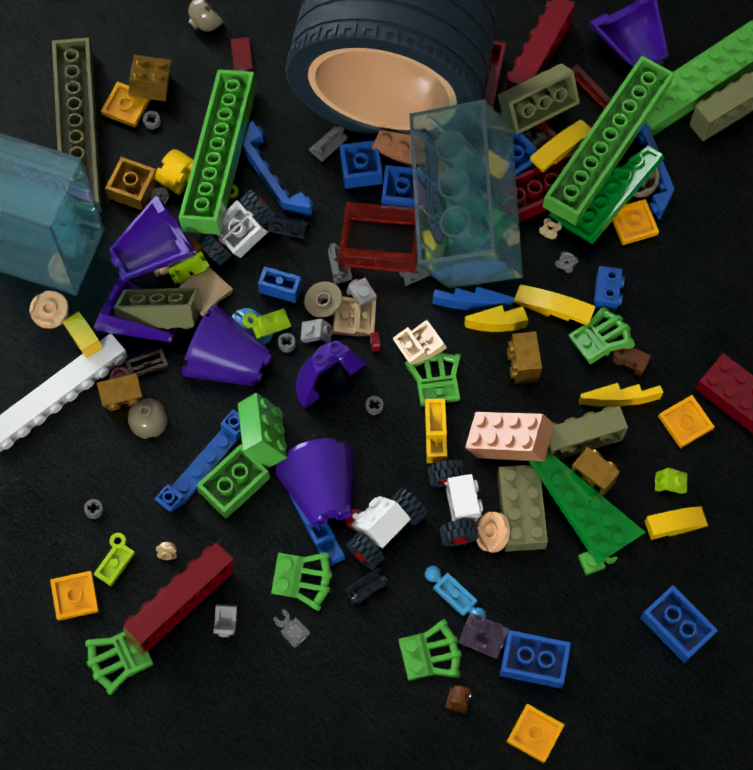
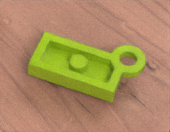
[242,309,291,339]
[94,533,135,586]

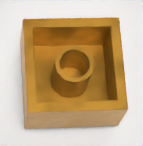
[129,55,171,101]
[106,157,157,211]
[507,331,542,385]
[97,373,144,411]
[571,447,620,497]

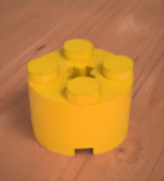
[155,149,194,195]

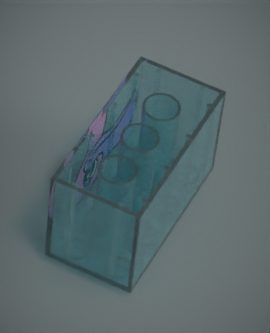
[409,99,523,289]
[0,133,105,296]

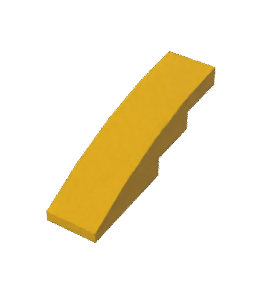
[530,120,591,172]
[513,285,596,326]
[579,383,663,407]

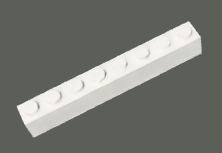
[0,333,127,452]

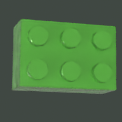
[238,393,287,468]
[197,444,270,519]

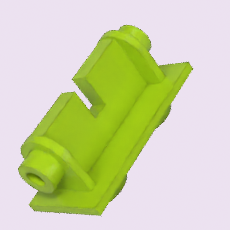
[167,251,209,284]

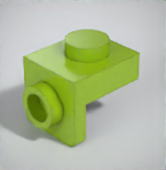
[655,468,687,494]

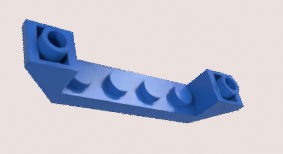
[243,121,313,216]
[636,124,674,220]
[155,409,241,512]

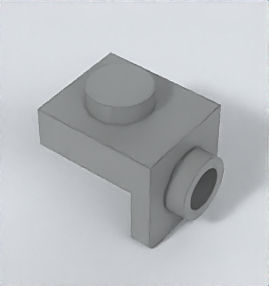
[347,278,377,307]
[301,319,333,343]
[213,604,237,637]

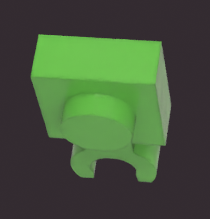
[578,551,617,575]

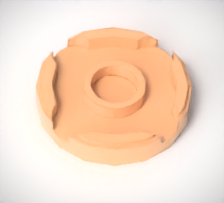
[29,291,69,329]
[476,512,510,553]

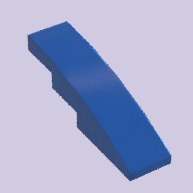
[432,287,514,311]
[290,496,345,566]

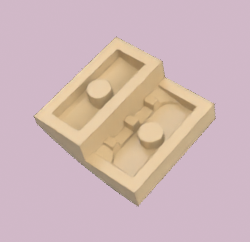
[179,267,233,316]
[333,296,376,336]
[393,320,447,365]

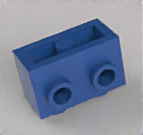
[593,266,625,312]
[258,267,302,303]

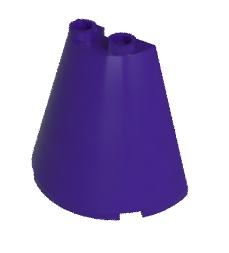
[590,0,669,69]
[109,196,196,281]
[93,276,177,343]
[182,304,272,386]
[296,341,366,409]
[276,438,354,526]

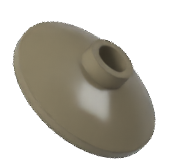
[304,281,342,318]

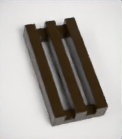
[125,349,169,378]

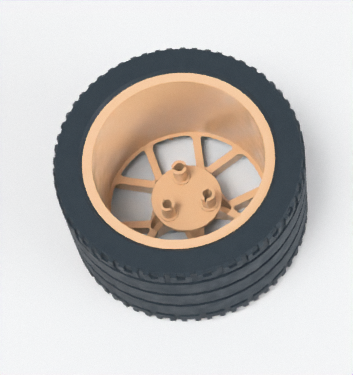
[285,0,499,141]

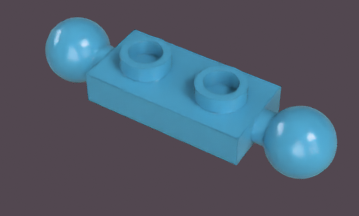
[425,566,486,624]

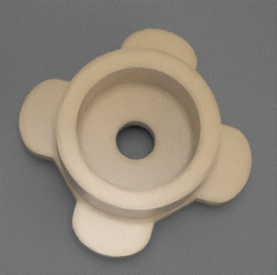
[539,218,561,239]
[156,542,177,560]

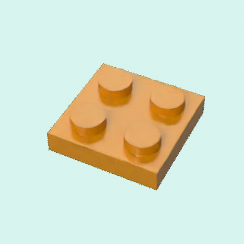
[101,82,150,128]
[612,199,659,245]
[658,395,714,449]
[50,571,99,621]
[507,704,564,763]

